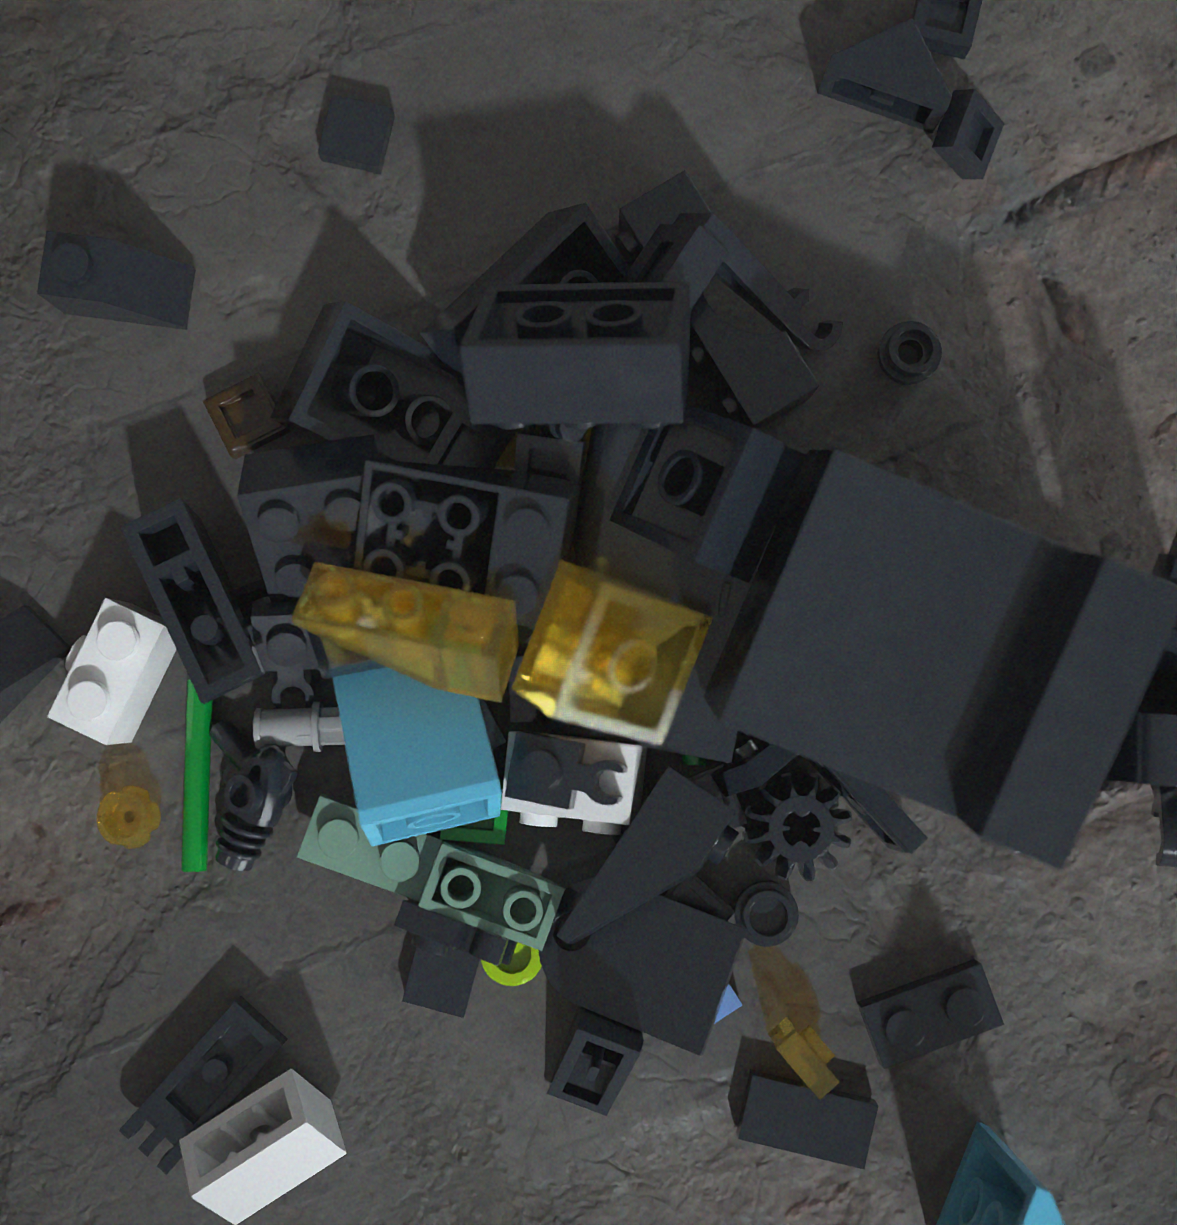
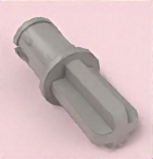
[253,702,345,752]

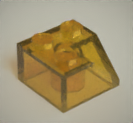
[512,560,712,746]

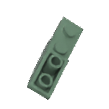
[297,794,565,951]

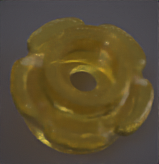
[96,785,161,849]

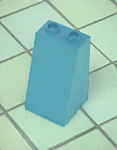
[333,592,501,846]

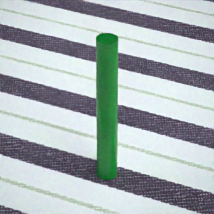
[181,680,213,872]

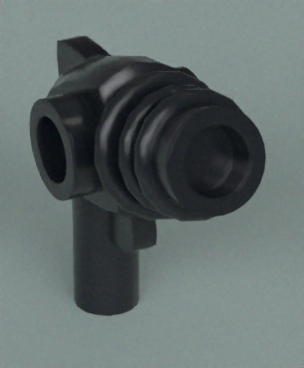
[209,719,298,871]

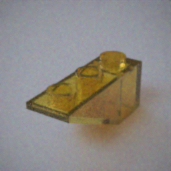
[292,562,519,702]

